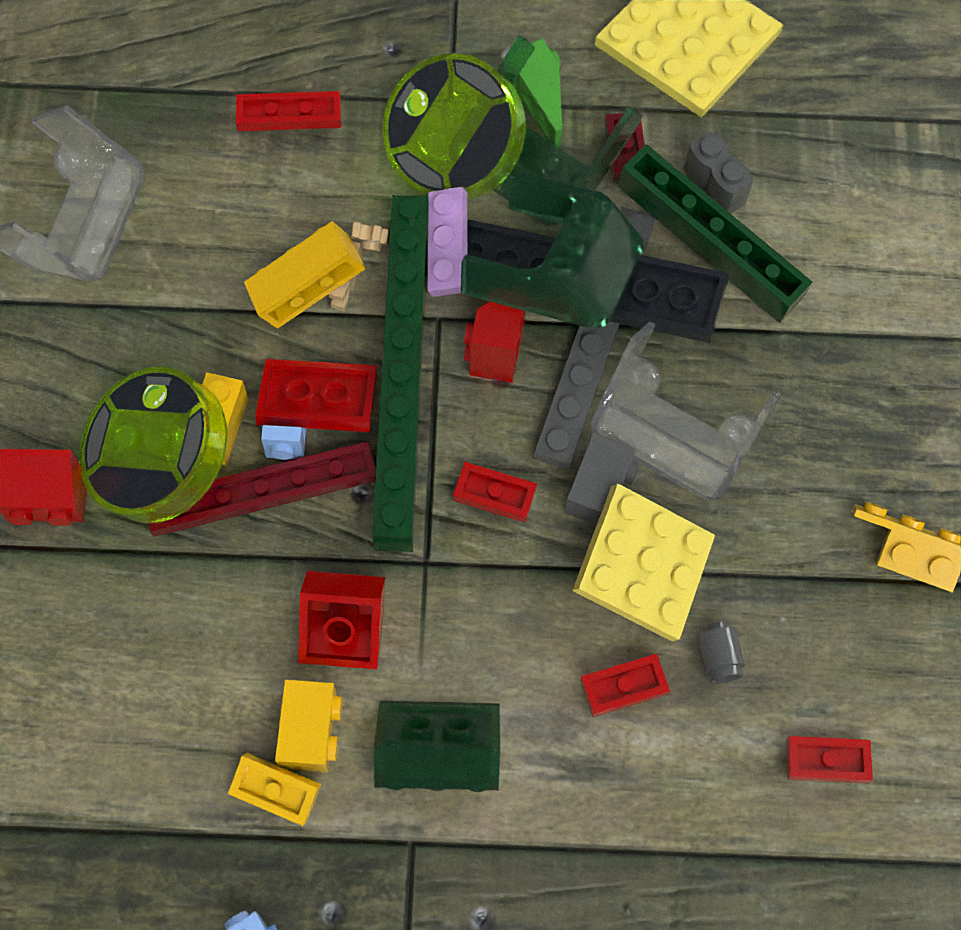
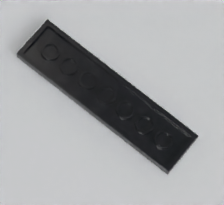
[426,219,729,343]

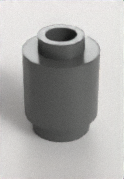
[697,622,745,684]

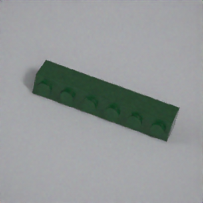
[618,144,813,323]

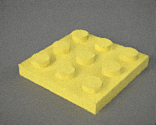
[572,484,715,641]

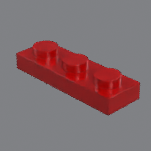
[236,91,341,131]

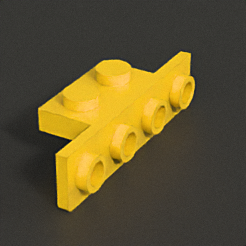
[852,501,961,592]

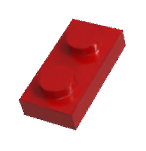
[453,462,538,523]
[580,653,670,718]
[786,736,873,784]

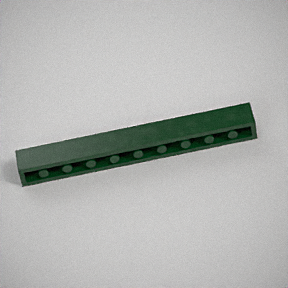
[372,195,429,552]

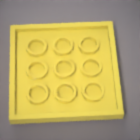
[595,0,783,118]

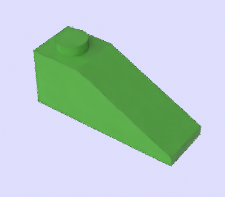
[506,38,562,151]

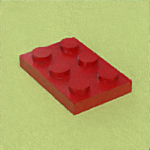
[255,359,377,432]

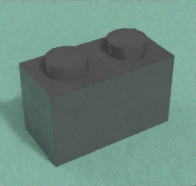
[564,433,639,525]

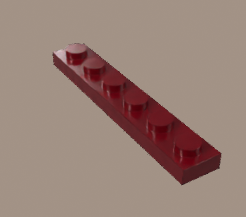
[145,441,376,537]

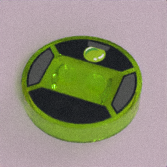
[383,53,526,200]
[79,366,227,523]

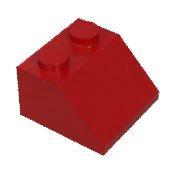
[464,283,528,383]
[0,449,89,526]
[298,571,386,670]

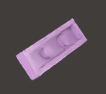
[428,187,467,297]

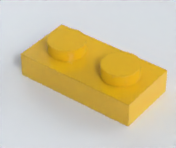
[228,753,321,826]

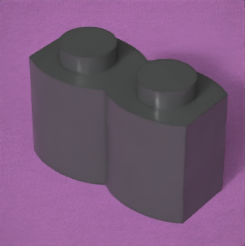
[684,132,753,213]

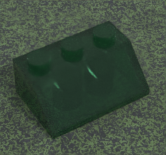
[374,700,500,792]

